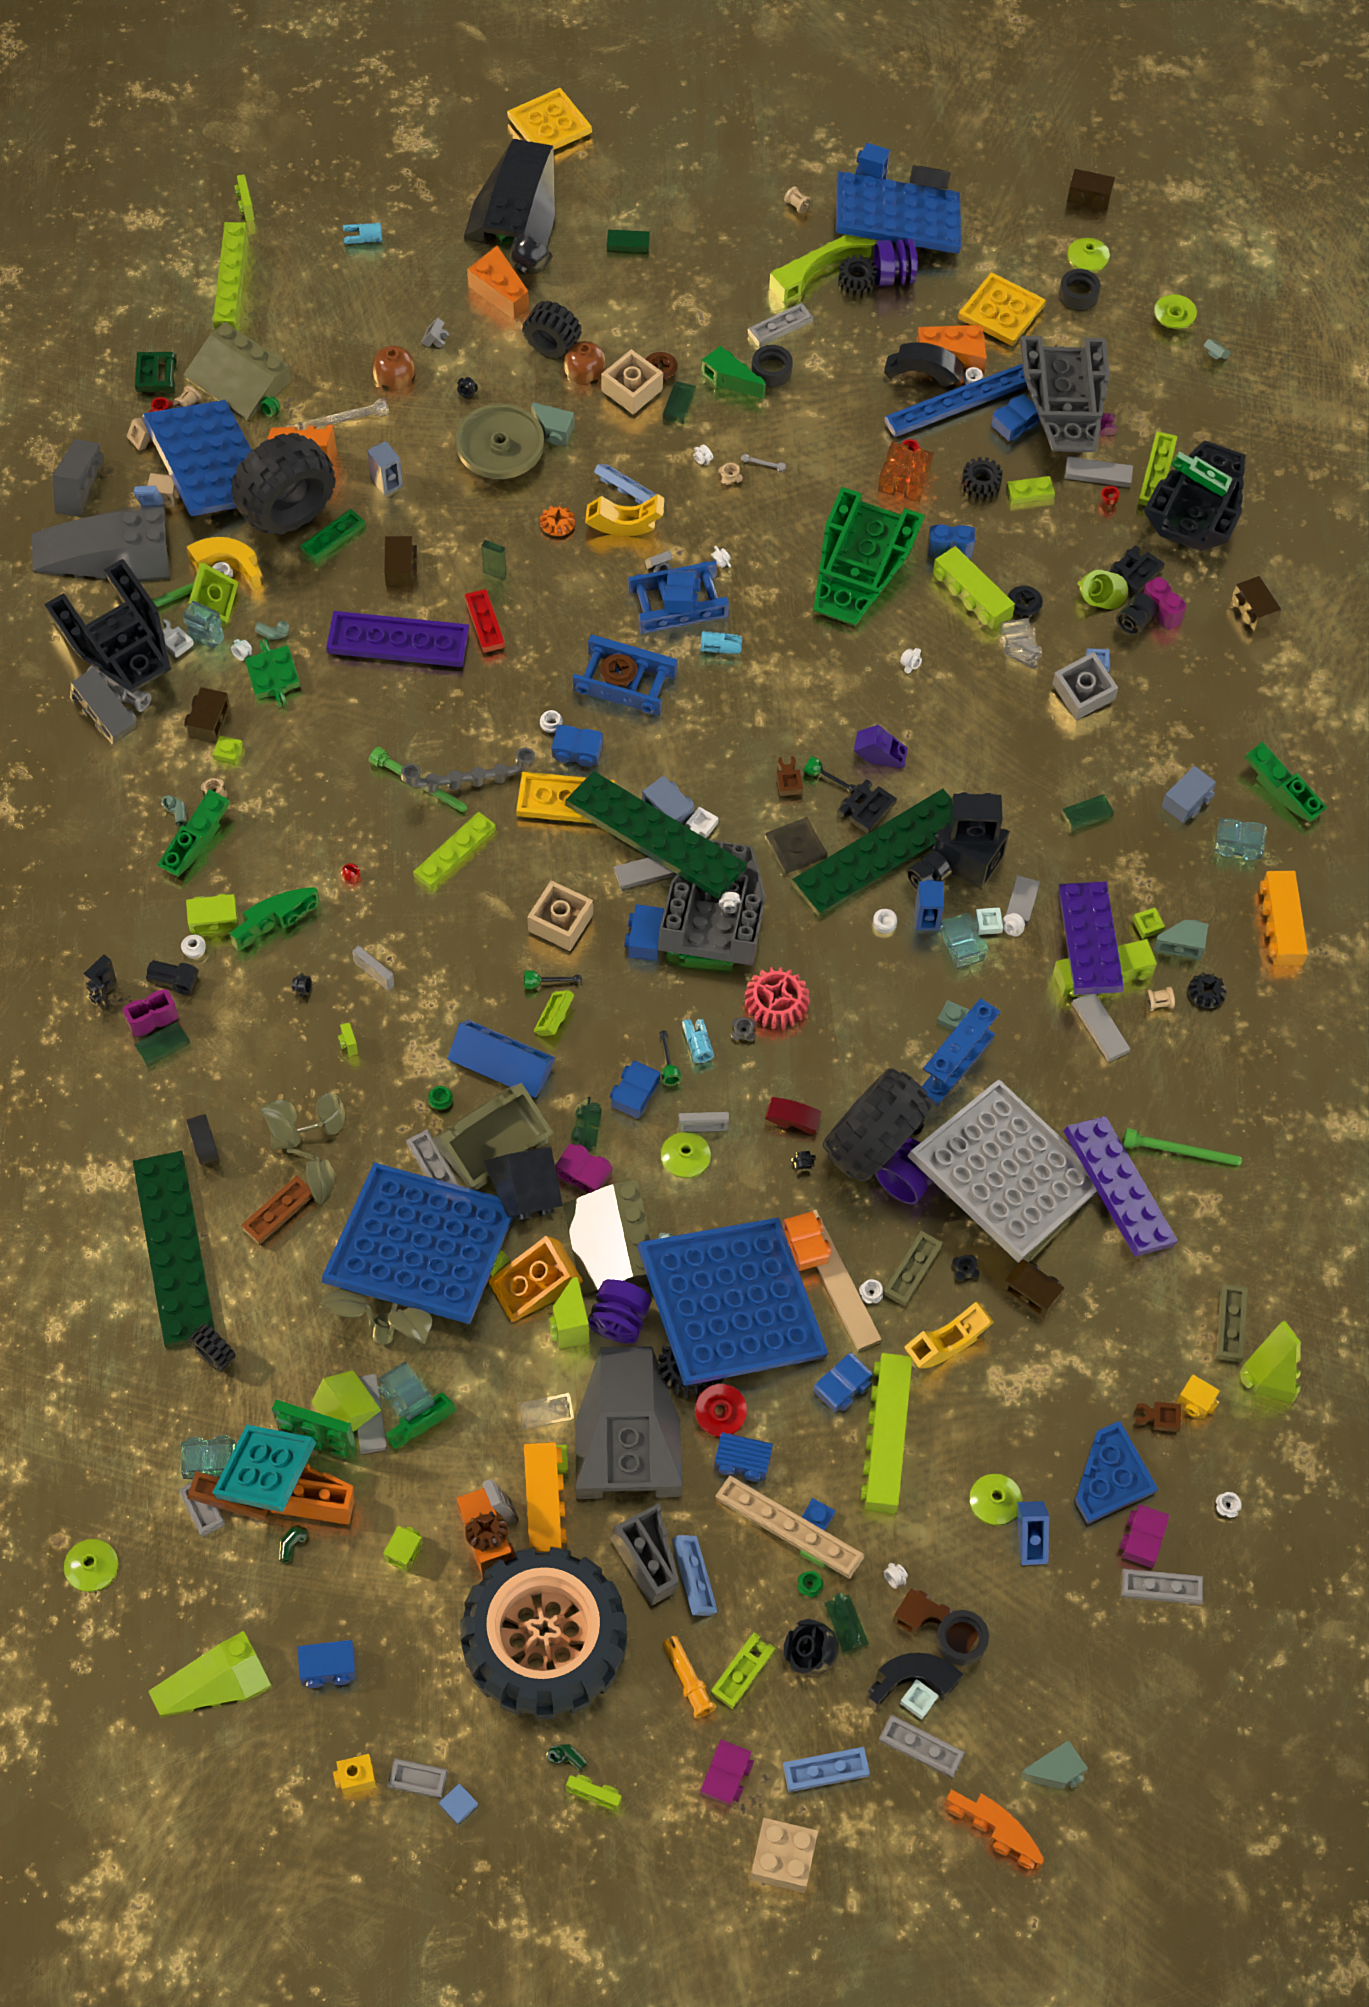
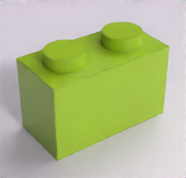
[186,894,239,935]

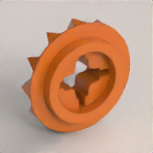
[540,504,576,536]

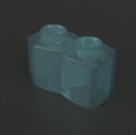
[184,601,224,649]
[1214,819,1267,860]
[939,913,988,969]
[378,1361,435,1421]
[181,1435,236,1479]

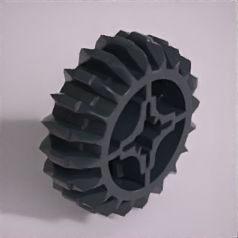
[658,1340,724,1400]

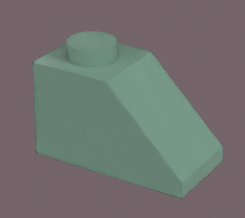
[531,402,575,446]
[1153,920,1208,960]
[1020,1740,1088,1790]

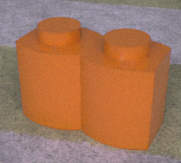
[783,1211,832,1271]

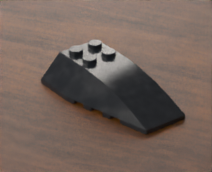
[464,139,555,248]
[1144,440,1246,551]

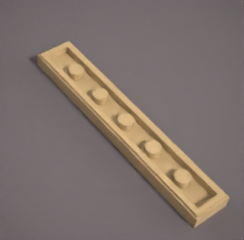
[811,1210,882,1352]
[715,1475,864,1579]

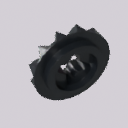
[1008,586,1043,618]
[1188,972,1227,1008]

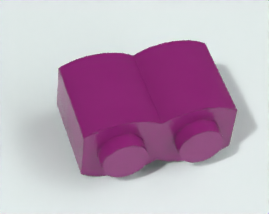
[1143,577,1186,630]
[122,989,179,1037]
[555,1143,613,1194]
[1119,1504,1170,1569]
[700,1739,754,1807]

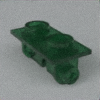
[571,1097,602,1151]
[824,1593,869,1653]

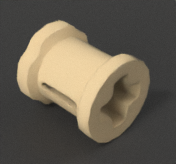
[784,186,812,214]
[172,386,201,408]
[1145,987,1175,1011]

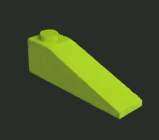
[148,1631,271,1716]

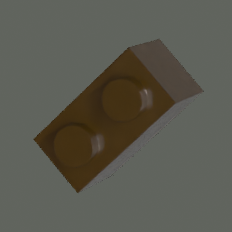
[1067,169,1115,210]
[384,536,418,587]
[1232,576,1282,631]
[184,687,230,743]
[1002,1259,1065,1319]

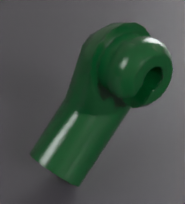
[279,1525,308,1563]
[546,1744,588,1772]

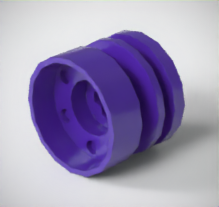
[874,238,918,286]
[875,1138,934,1205]
[588,1279,652,1344]

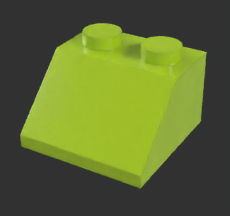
[549,1277,589,1349]

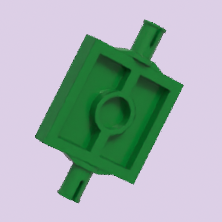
[244,639,301,707]

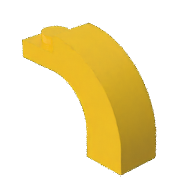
[585,494,664,536]
[187,537,262,591]
[904,1302,994,1368]

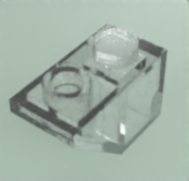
[999,618,1042,669]
[518,1393,574,1429]

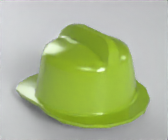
[1077,570,1128,609]

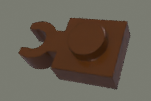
[777,756,803,796]
[1135,1402,1181,1432]

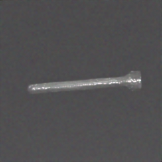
[286,398,389,430]

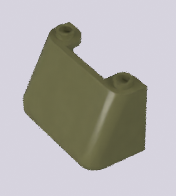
[431,1083,553,1189]

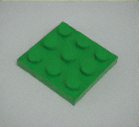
[272,1399,357,1460]

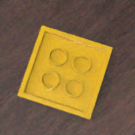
[507,88,592,150]
[958,272,1046,346]

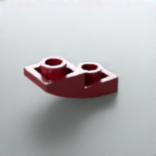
[765,1097,822,1135]

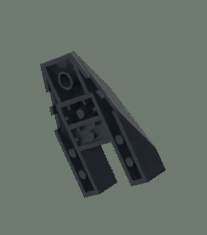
[44,559,172,693]

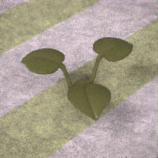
[259,1092,345,1205]
[319,1288,432,1344]

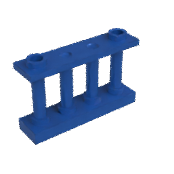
[628,561,729,634]
[573,634,678,716]
[922,998,1001,1107]

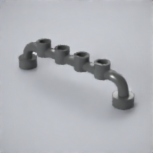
[401,747,535,793]

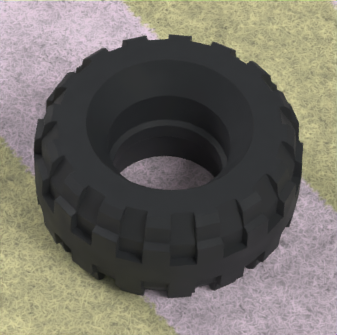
[231,433,336,535]
[823,1068,932,1181]

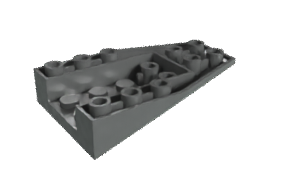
[658,839,766,966]
[575,1346,683,1499]

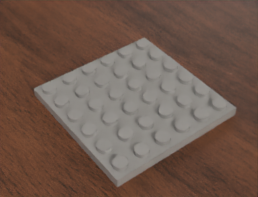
[907,1079,1098,1263]

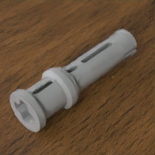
[88,665,151,712]

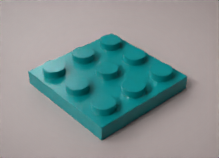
[212,1424,316,1512]

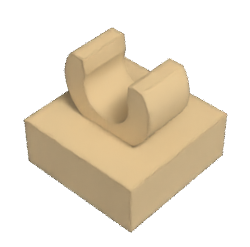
[127,418,153,450]

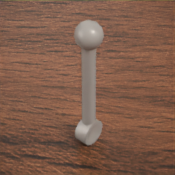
[741,454,786,472]

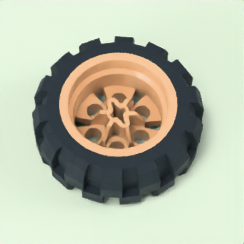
[460,1547,627,1719]

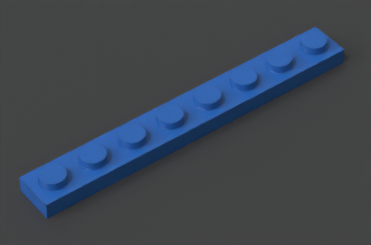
[885,364,1027,437]

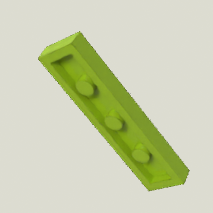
[1138,431,1178,506]
[413,812,496,890]

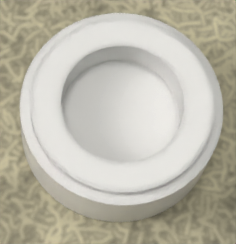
[873,909,897,934]

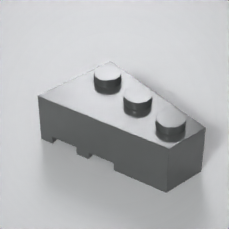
[52,439,104,517]
[610,1503,679,1606]

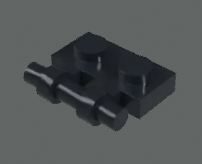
[1109,546,1165,594]
[837,779,897,833]

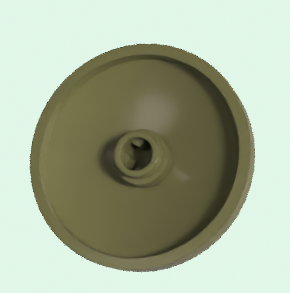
[456,404,544,479]

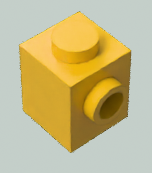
[1176,1374,1220,1420]
[333,1754,377,1795]

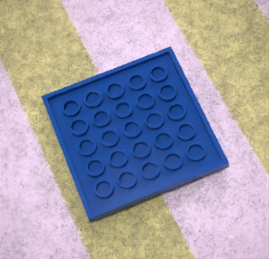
[322,1162,514,1324]
[637,1217,829,1386]

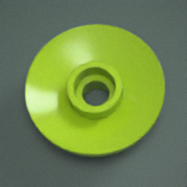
[1067,238,1110,271]
[1154,294,1197,329]
[661,1132,711,1178]
[969,1474,1022,1525]
[64,1539,118,1592]

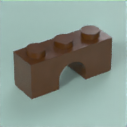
[892,1588,979,1654]

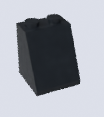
[932,822,1010,890]
[484,1147,563,1220]

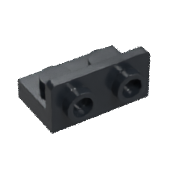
[83,954,117,1009]

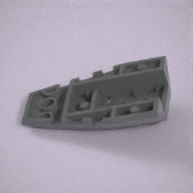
[1020,336,1110,452]
[32,504,170,582]

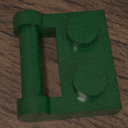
[135,352,177,394]

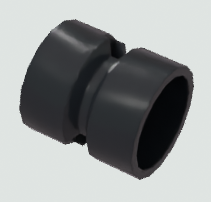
[1116,593,1158,636]
[906,851,951,891]

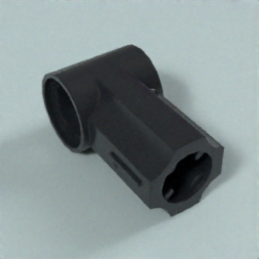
[146,960,199,995]

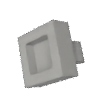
[421,318,449,348]
[645,550,673,573]

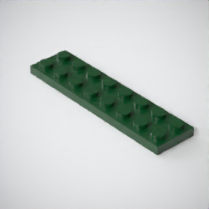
[565,771,747,899]
[791,788,952,918]
[133,1150,216,1348]

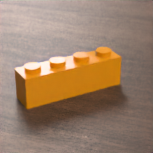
[1260,871,1308,966]
[524,1442,567,1552]

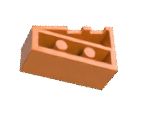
[467,246,529,320]
[916,325,987,375]
[456,1488,515,1578]

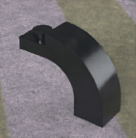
[884,342,964,387]
[867,1653,964,1711]

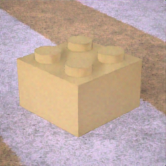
[601,349,663,414]
[527,880,593,951]
[750,1818,818,1893]

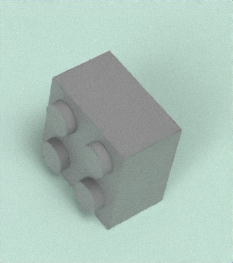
[1052,652,1118,720]

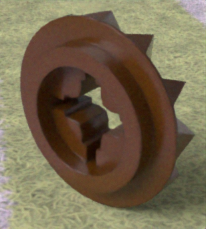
[645,352,678,381]
[600,654,637,687]
[465,1511,508,1551]

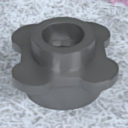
[731,1017,756,1042]

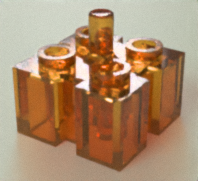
[878,442,934,502]

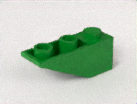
[701,346,766,399]

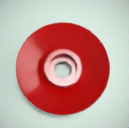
[695,1384,747,1437]

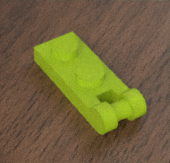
[710,1632,777,1710]

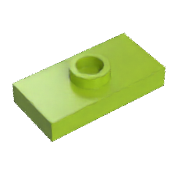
[534,990,574,1036]

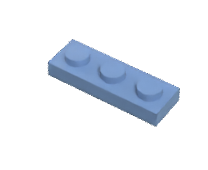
[594,464,657,504]
[672,1535,718,1616]
[783,1747,870,1792]

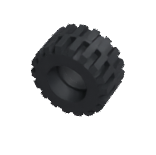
[522,301,582,359]

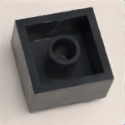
[949,792,1003,844]

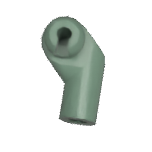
[255,621,289,640]
[161,795,187,826]

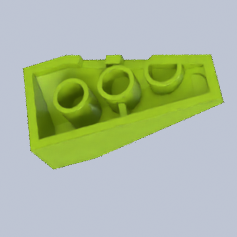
[1240,1321,1301,1403]

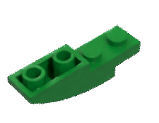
[1243,741,1328,822]
[157,789,231,877]
[230,887,320,951]

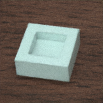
[975,908,1003,935]
[900,1679,939,1720]

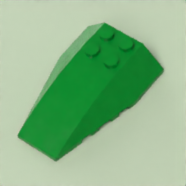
[813,486,925,626]

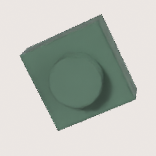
[1204,338,1231,360]
[936,1000,969,1031]

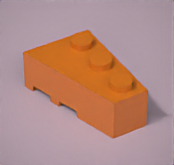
[267,425,337,464]
[270,1463,355,1525]

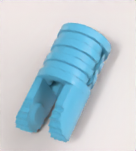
[343,222,382,244]
[700,631,742,654]
[682,1019,714,1063]

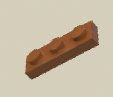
[241,1175,313,1245]
[187,1471,268,1521]

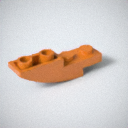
[944,1789,1044,1870]

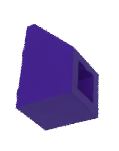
[854,724,908,768]

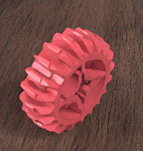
[744,967,810,1030]

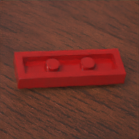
[464,589,505,653]

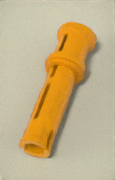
[662,1636,717,1719]

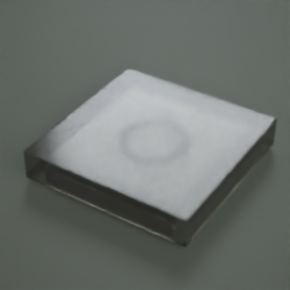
[764,817,828,874]

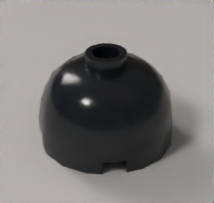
[510,233,553,275]
[784,1619,839,1676]

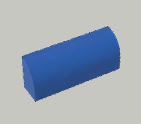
[447,1019,556,1098]

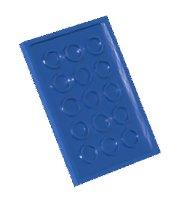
[836,171,961,254]
[142,400,251,516]

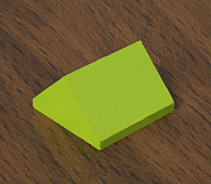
[188,562,239,623]
[312,1370,381,1432]

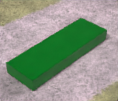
[300,508,366,564]

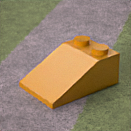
[488,1236,584,1322]

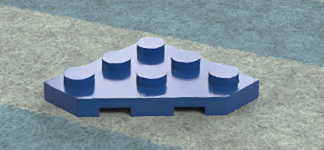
[1075,1421,1158,1524]

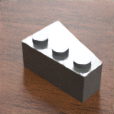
[70,668,137,745]

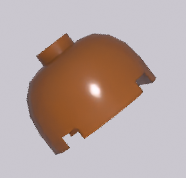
[563,341,607,385]
[372,345,416,390]

